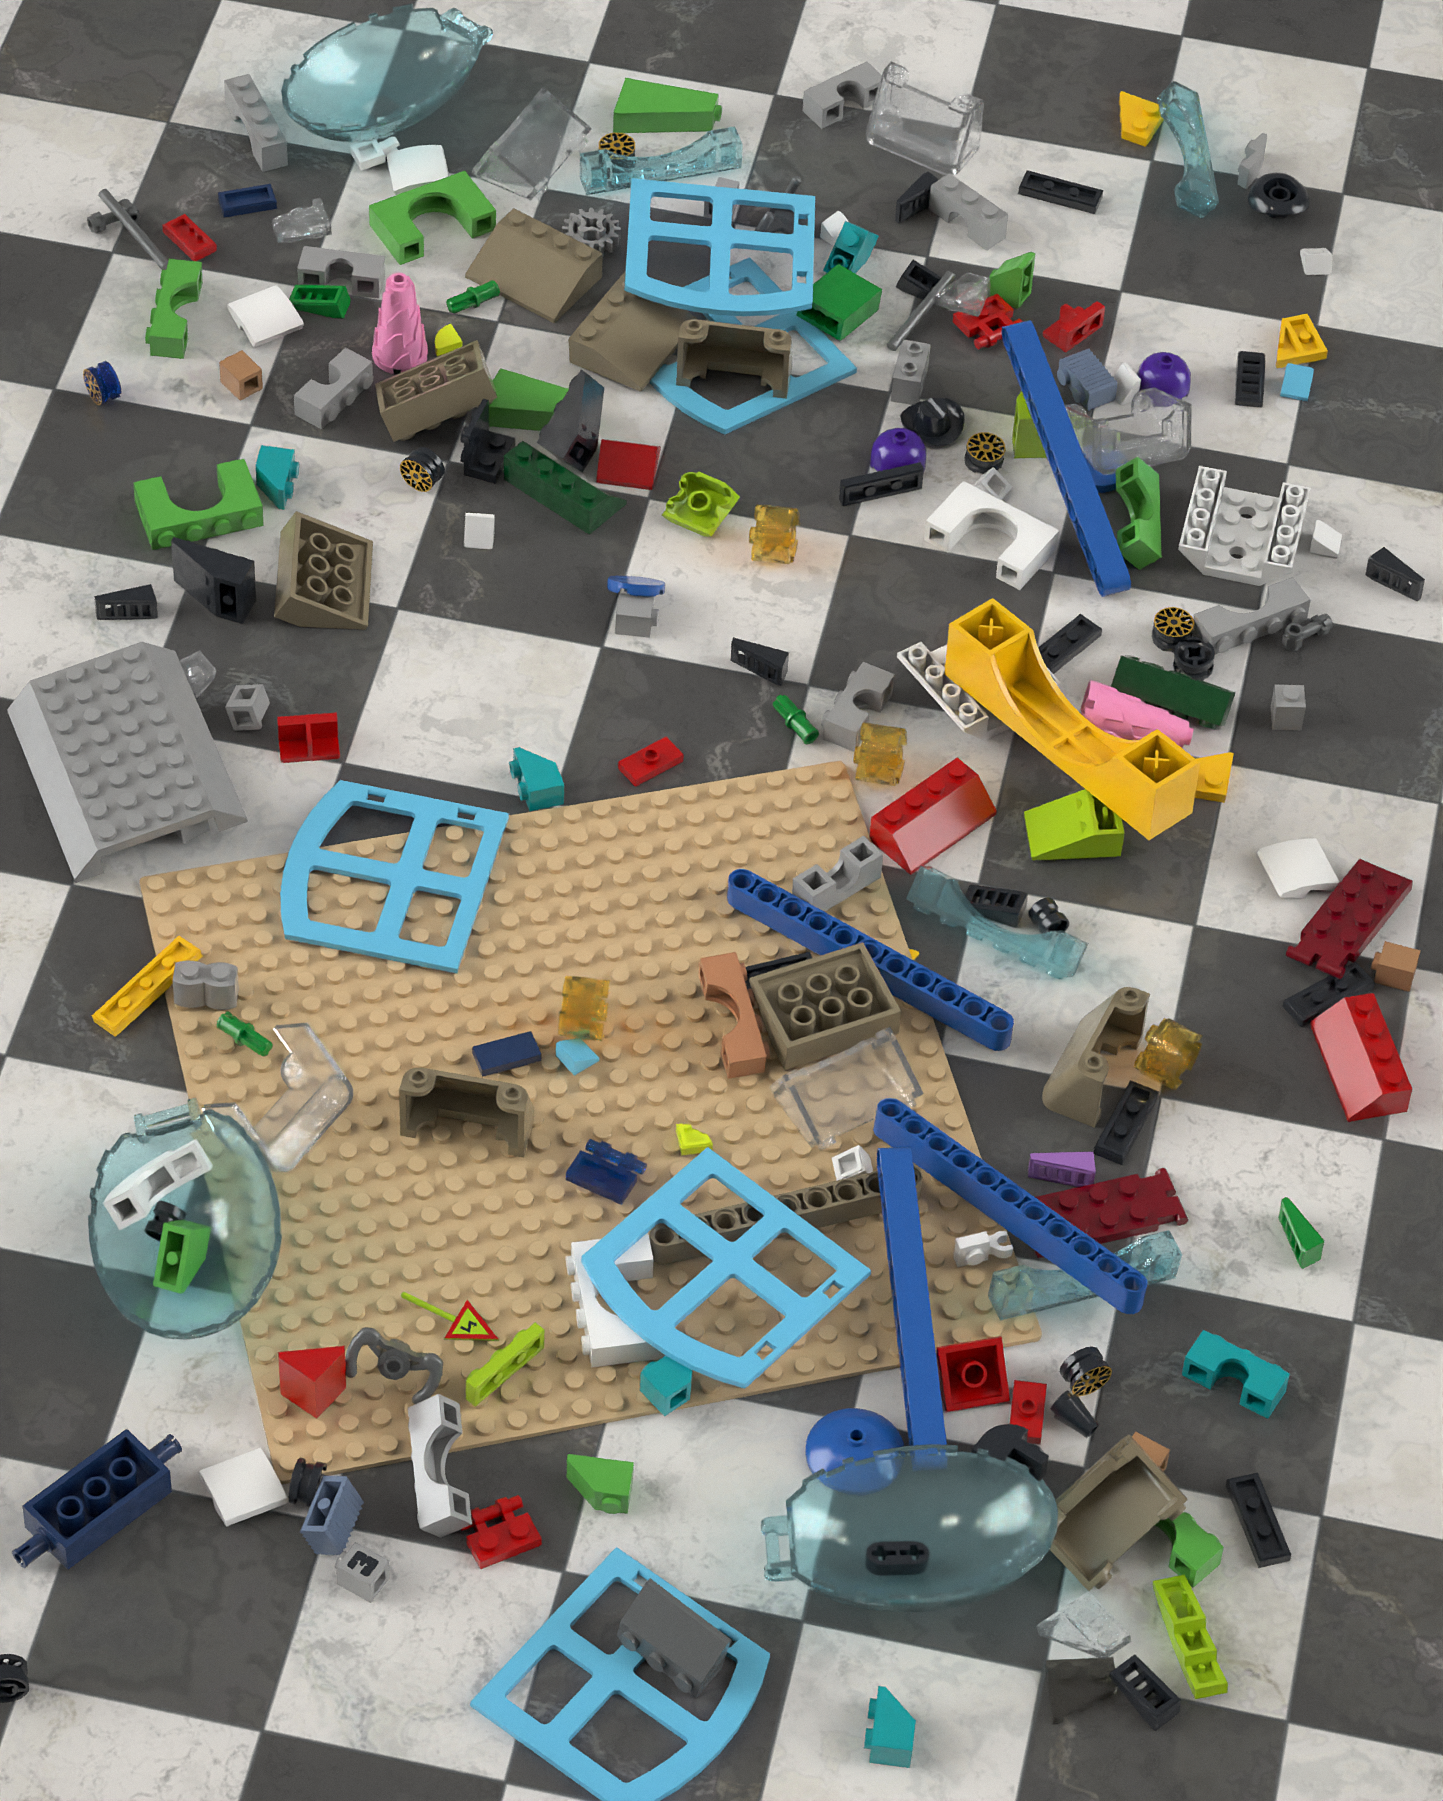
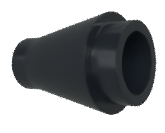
[1050,1390,1099,1439]

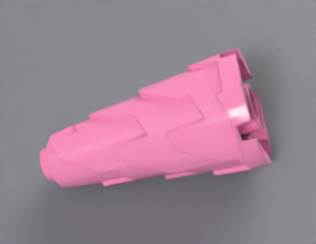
[372,273,428,374]
[1080,680,1194,748]

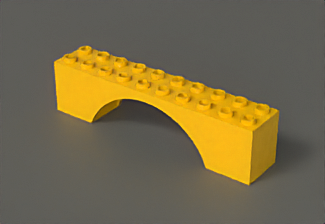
[944,598,1200,840]

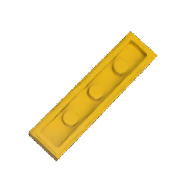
[92,935,203,1037]

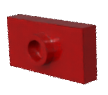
[162,214,217,261]
[618,736,684,787]
[1010,1380,1047,1445]

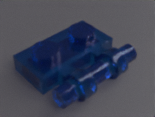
[566,1139,647,1205]

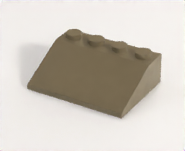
[465,208,603,323]
[568,271,697,391]
[375,340,497,442]
[274,511,373,630]
[749,942,901,1070]

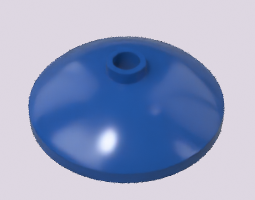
[805,1408,905,1495]

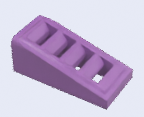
[1028,1152,1096,1187]

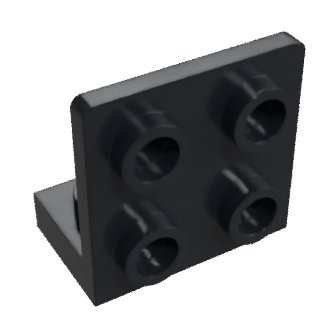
[460,398,515,484]

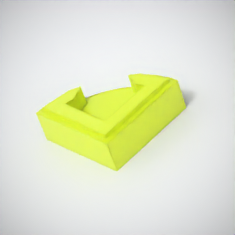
[435,324,463,356]
[676,1123,713,1156]

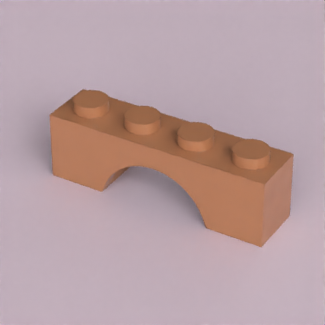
[698,952,770,1079]

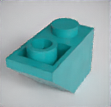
[823,221,879,274]
[255,445,300,510]
[509,747,564,811]
[640,1356,693,1417]
[864,1686,916,1768]

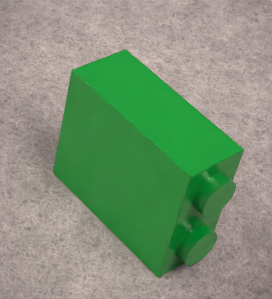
[796,264,882,341]

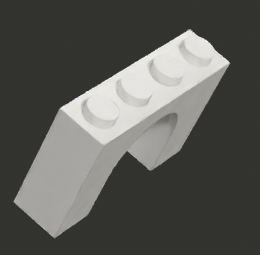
[924,481,1059,590]
[566,1233,666,1368]

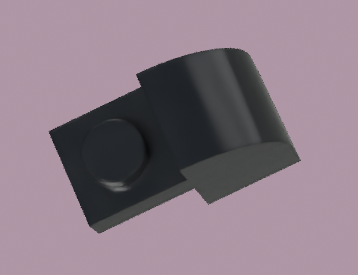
[969,1424,1049,1484]

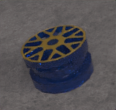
[83,361,122,405]

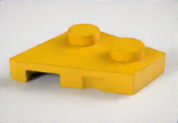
[1119,91,1168,147]
[1276,314,1328,369]
[1195,752,1234,803]

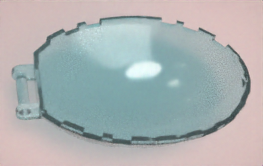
[281,4,493,143]
[88,1097,282,1340]
[760,1444,1058,1613]

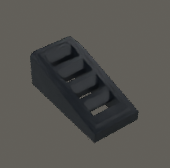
[895,171,939,224]
[896,259,959,308]
[1235,351,1266,407]
[1365,547,1425,601]
[94,584,158,620]
[730,637,789,686]
[959,884,1028,928]
[1109,1654,1181,1731]

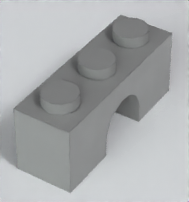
[802,61,886,129]
[929,173,1008,250]
[297,246,385,299]
[294,347,374,429]
[821,662,895,752]
[792,836,883,912]

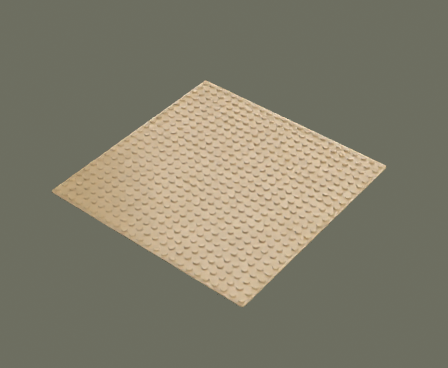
[139,761,1042,1484]

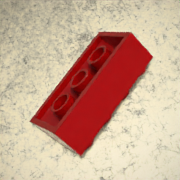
[870,757,997,875]
[1310,993,1413,1122]

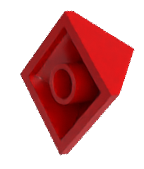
[596,439,661,490]
[936,1336,1010,1412]
[278,1346,346,1419]

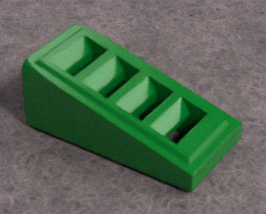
[289,285,351,319]
[1278,1197,1324,1269]

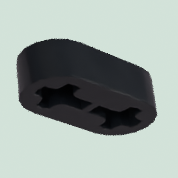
[865,1541,930,1576]

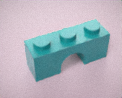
[1182,1330,1290,1419]

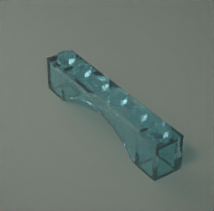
[1157,81,1219,219]
[579,126,743,195]
[906,866,1089,980]
[988,1230,1182,1320]

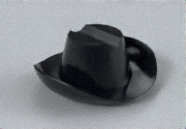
[1248,172,1310,218]
[900,398,965,446]

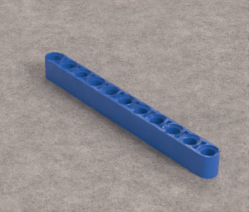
[1002,320,1131,597]
[727,869,1014,1051]
[873,1098,1148,1314]
[877,1147,948,1471]

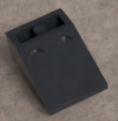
[536,370,604,473]
[171,537,256,624]

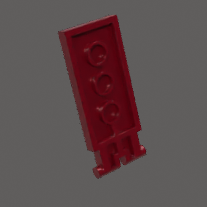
[1286,859,1413,979]
[1035,1168,1188,1258]

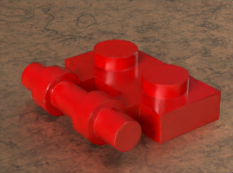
[952,294,1023,349]
[460,1495,542,1569]

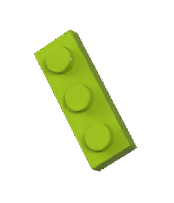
[466,1322,545,1407]

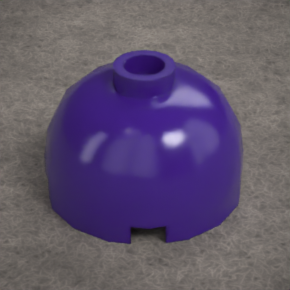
[1137,352,1191,407]
[870,428,927,472]

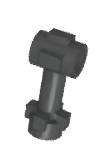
[87,199,140,233]
[1282,614,1333,652]

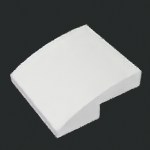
[386,145,449,195]
[227,285,304,348]
[1257,838,1340,898]
[199,1447,288,1527]

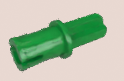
[446,280,500,313]
[773,695,819,745]
[216,1011,273,1057]

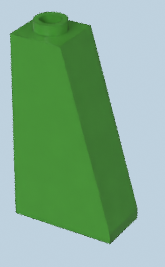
[613,78,722,133]
[489,368,569,431]

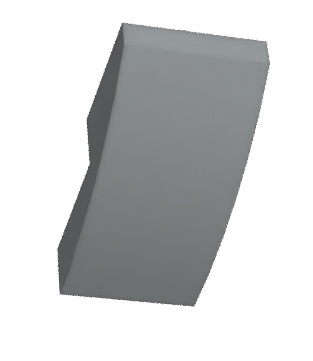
[1238,133,1267,189]

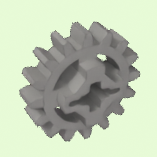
[562,208,621,256]

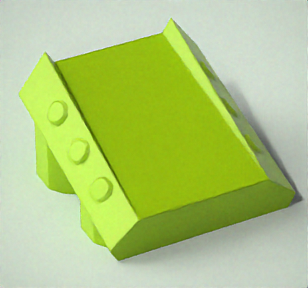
[662,472,740,537]

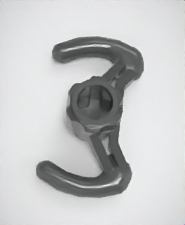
[755,176,808,234]
[345,1327,443,1404]

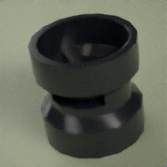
[1028,897,1069,940]
[144,1201,187,1242]

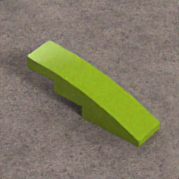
[1153,1574,1228,1699]

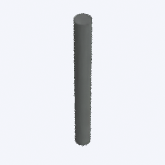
[98,189,168,270]
[887,271,956,351]

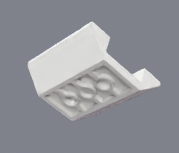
[1178,466,1311,586]
[897,642,1061,740]

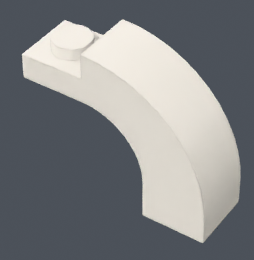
[103,1139,213,1230]

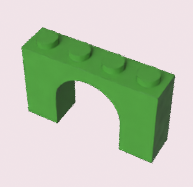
[369,171,496,265]
[133,459,264,550]

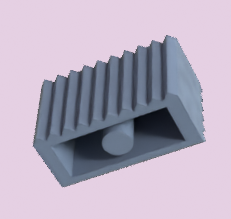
[1057,348,1118,411]
[300,1476,364,1555]

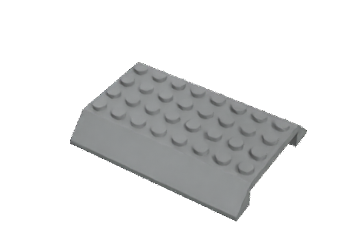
[7,642,248,883]

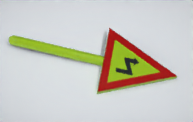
[401,1292,499,1341]

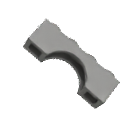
[224,74,288,172]
[1192,577,1311,654]
[408,1394,472,1538]

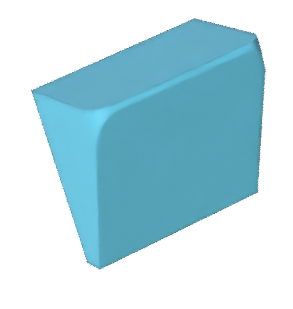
[1280,363,1314,401]
[555,1038,599,1076]

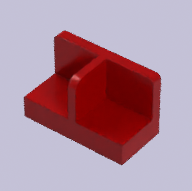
[1043,301,1105,352]
[277,712,340,763]

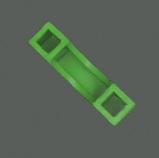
[145,259,203,359]
[1116,456,1162,570]
[1155,1512,1224,1588]

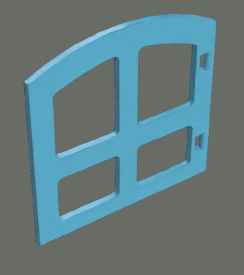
[624,178,815,316]
[649,257,857,435]
[280,780,509,974]
[581,1147,871,1389]
[470,1547,770,1801]

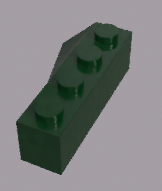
[504,441,627,535]
[1111,655,1236,730]

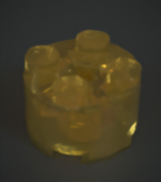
[749,504,800,564]
[853,722,907,786]
[558,975,610,1041]
[1134,1018,1203,1090]

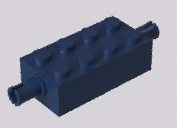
[12,1429,182,1570]

